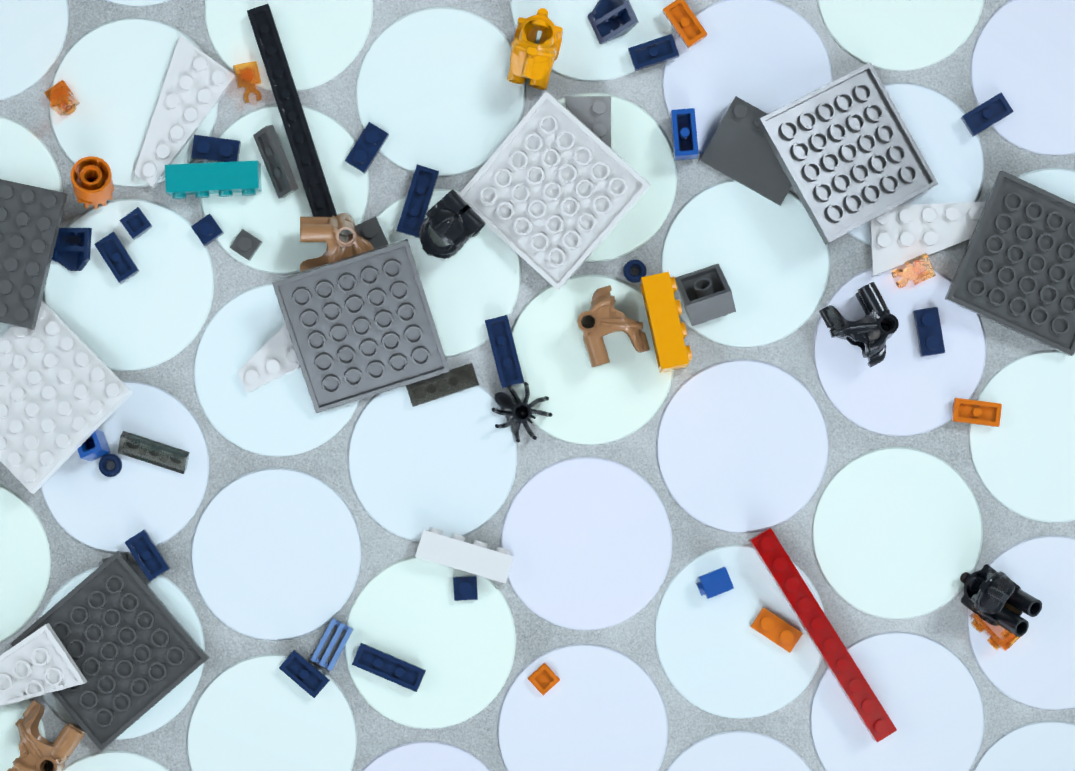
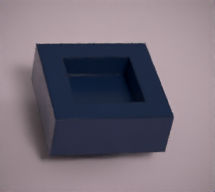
[119,207,153,240]
[191,214,224,246]
[453,576,478,601]

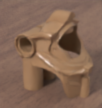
[300,213,374,272]
[577,285,650,368]
[7,699,86,771]

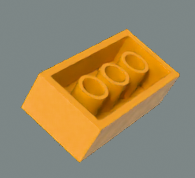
[640,271,692,373]

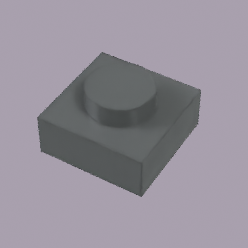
[230,229,263,261]

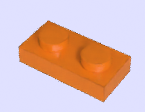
[662,0,708,49]
[951,398,1002,427]
[750,607,803,653]

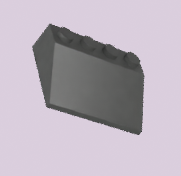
[700,96,792,206]

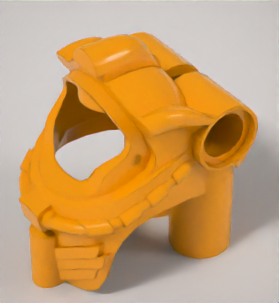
[507,8,563,90]

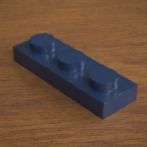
[396,164,440,238]
[485,315,524,389]
[352,643,426,692]

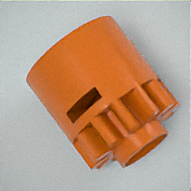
[71,156,114,210]

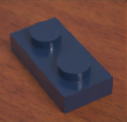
[628,34,679,71]
[961,92,1014,137]
[345,122,389,174]
[191,135,241,162]
[94,231,140,284]
[913,307,945,357]
[124,529,171,582]
[279,650,330,698]

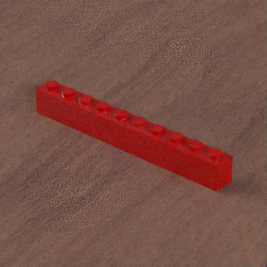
[749,528,897,743]

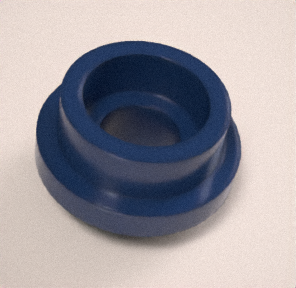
[623,260,647,283]
[99,454,122,477]

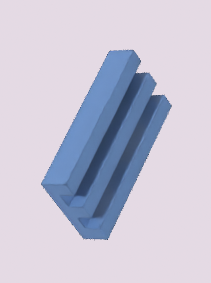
[311,618,354,671]

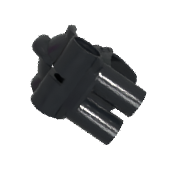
[419,189,486,259]
[819,282,899,368]
[960,564,1042,637]

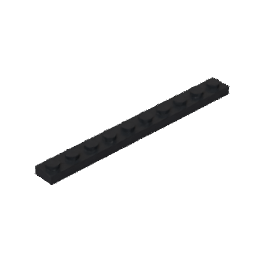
[247,4,337,217]

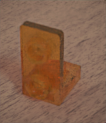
[44,80,80,117]
[969,613,1020,651]

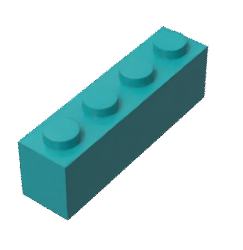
[165,160,262,199]

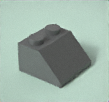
[675,263,736,326]

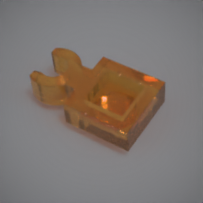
[233,61,262,104]
[891,253,936,289]

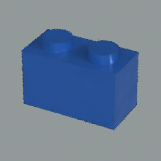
[670,108,699,161]

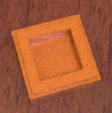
[527,662,560,696]

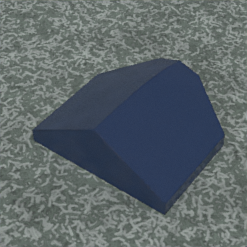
[587,0,639,44]
[52,228,92,271]

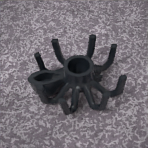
[491,382,553,443]

